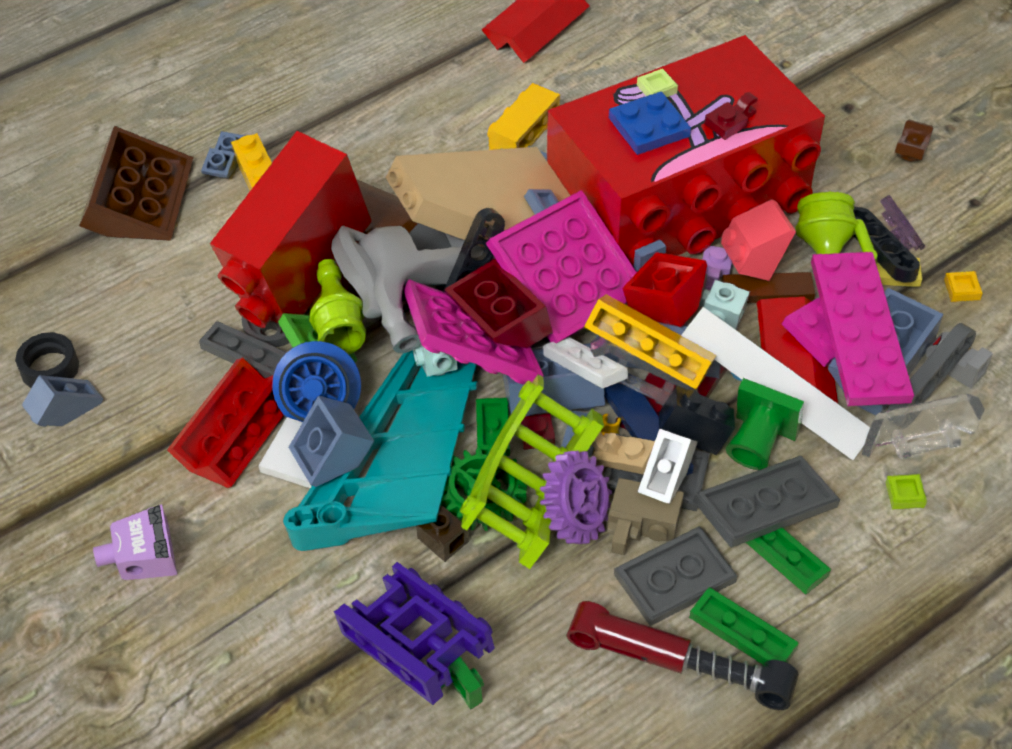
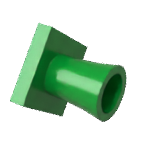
[725,378,804,470]

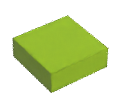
[885,474,927,509]

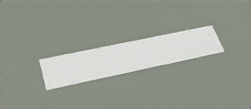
[681,307,875,460]

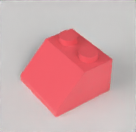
[721,200,796,281]

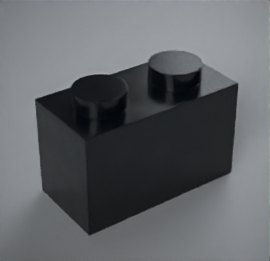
[659,385,735,456]

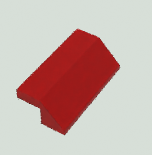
[481,0,590,63]
[756,296,838,404]
[167,357,284,488]

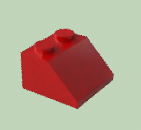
[622,252,707,327]

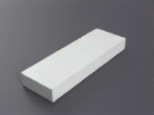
[543,337,628,389]

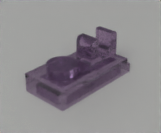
[880,194,925,251]

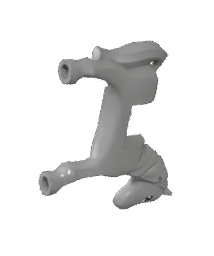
[331,226,495,353]

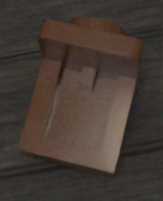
[894,119,933,161]

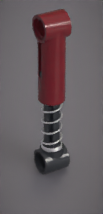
[566,601,799,710]

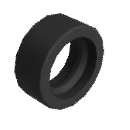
[15,332,79,388]

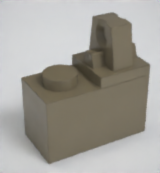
[607,478,684,555]

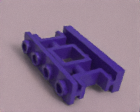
[334,562,495,705]

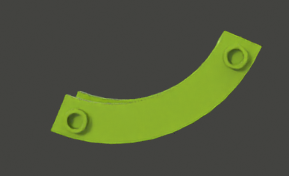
[460,374,604,569]

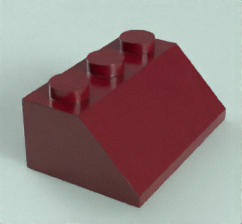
[445,258,553,348]

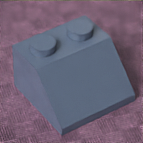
[288,396,374,487]

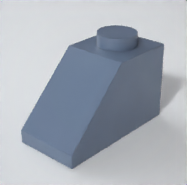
[22,375,104,427]

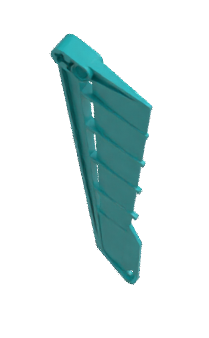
[283,350,478,551]

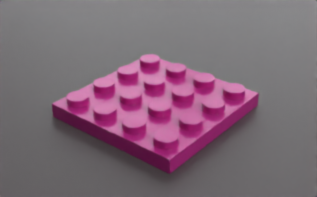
[486,190,637,344]
[403,279,544,384]

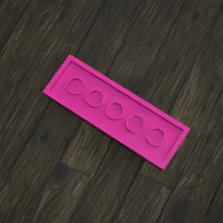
[811,252,914,406]

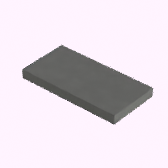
[693,455,840,548]

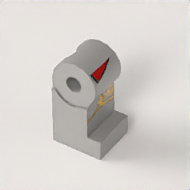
[926,332,993,389]

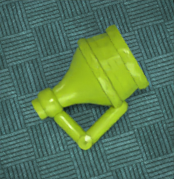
[795,191,877,264]
[309,259,366,354]

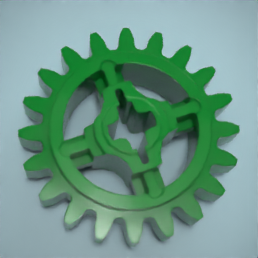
[441,447,527,531]

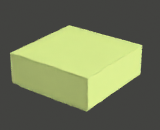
[637,68,678,97]

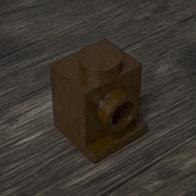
[416,505,469,562]

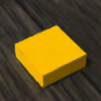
[944,271,983,302]

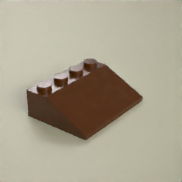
[79,126,194,241]

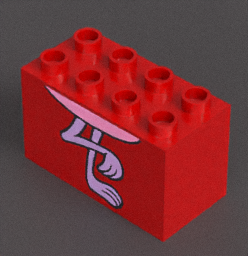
[547,35,825,268]

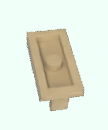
[592,431,655,475]

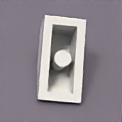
[638,429,697,504]

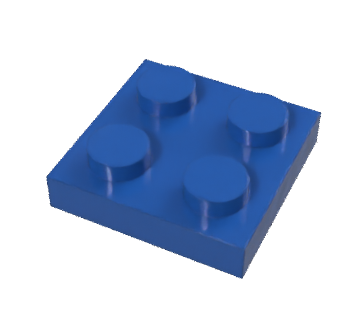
[609,91,691,155]

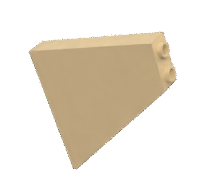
[386,147,570,247]

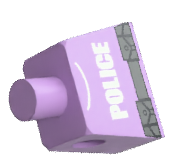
[93,505,177,580]

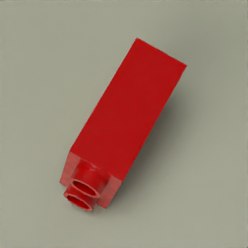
[210,131,372,328]

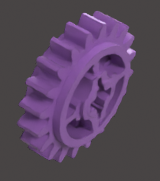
[540,450,612,544]

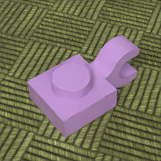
[702,246,732,290]

